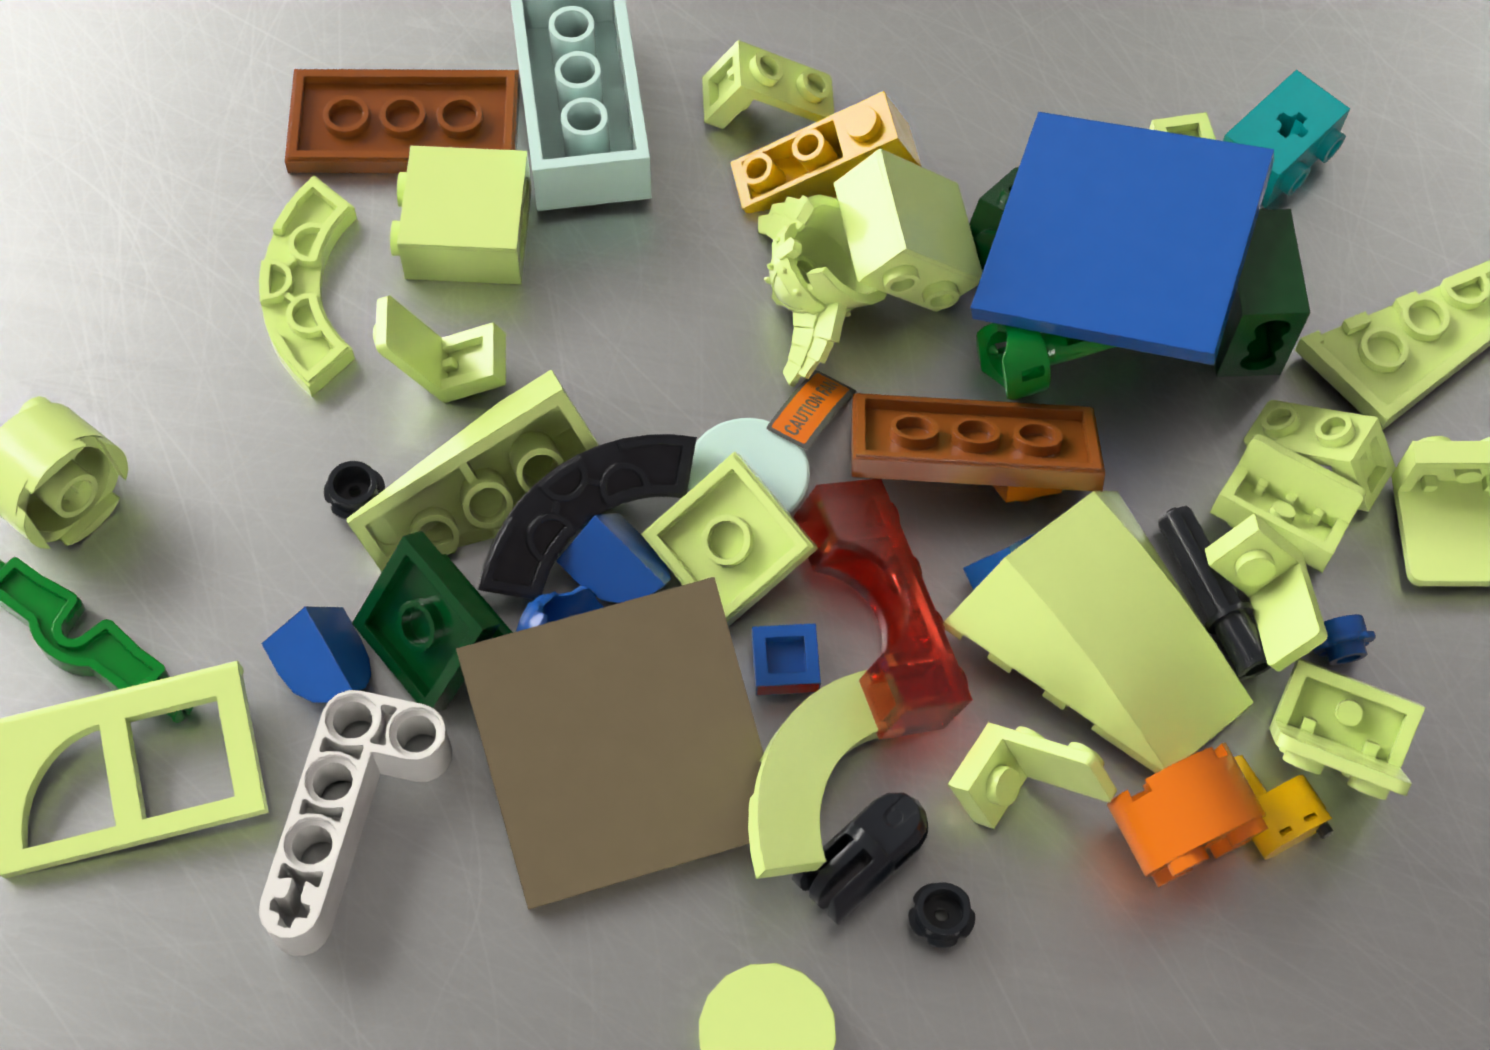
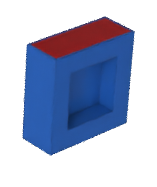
[751,623,821,696]

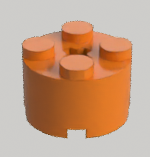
[1107,743,1269,888]

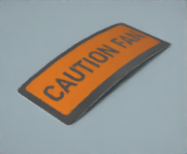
[766,370,857,450]

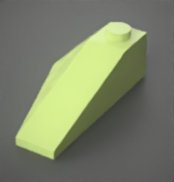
[347,369,599,572]

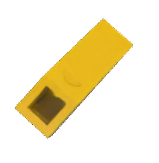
[730,91,922,214]

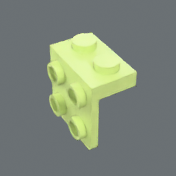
[1391,436,1490,586]
[1269,658,1425,800]

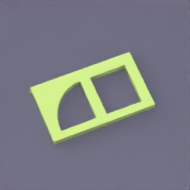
[0,661,269,879]

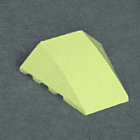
[942,491,1254,773]

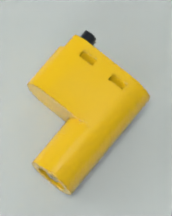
[1234,755,1334,860]

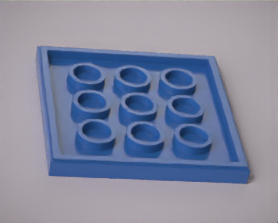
[970,112,1274,365]

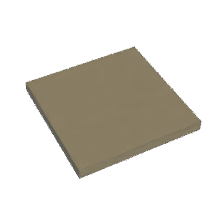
[456,577,763,910]

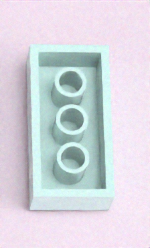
[511,0,652,211]

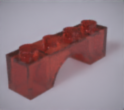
[793,479,973,740]

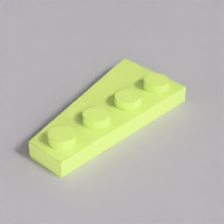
[1295,260,1490,430]

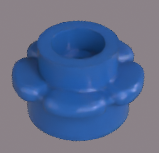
[1313,614,1376,665]

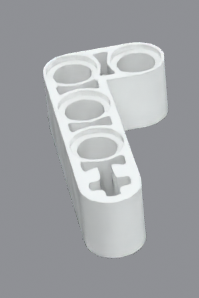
[259,690,452,956]

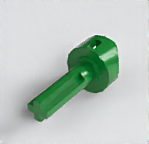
[976,323,1115,400]

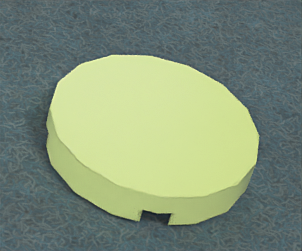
[699,963,836,1050]

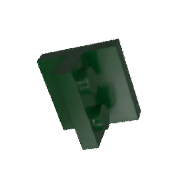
[352,531,513,712]

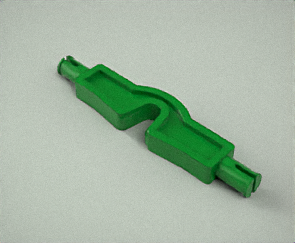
[0,557,193,723]

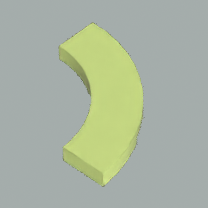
[259,175,357,397]
[748,667,902,879]

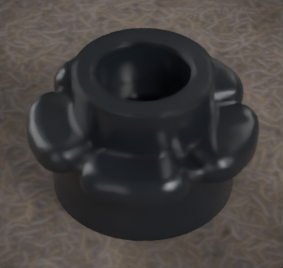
[324,461,385,520]
[908,882,975,949]

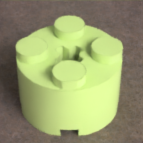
[0,396,128,549]

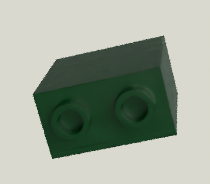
[1214,207,1310,377]

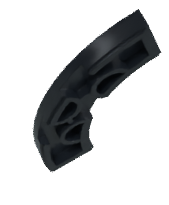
[477,434,697,600]

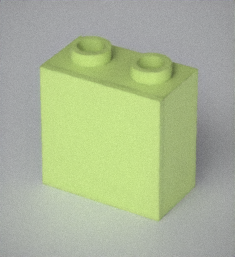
[390,145,532,285]
[834,148,982,312]

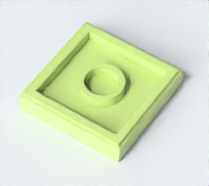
[641,451,818,627]

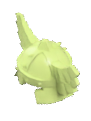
[758,194,887,387]

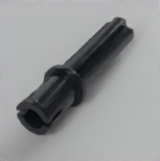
[1158,506,1271,680]

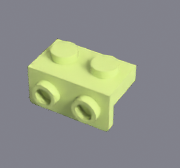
[1210,434,1366,573]

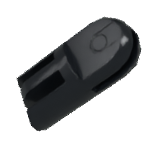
[792,792,928,925]

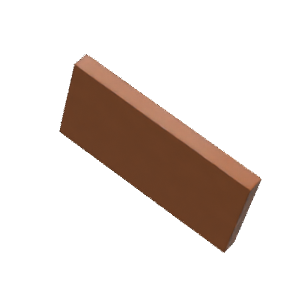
[284,69,520,173]
[851,393,1105,492]

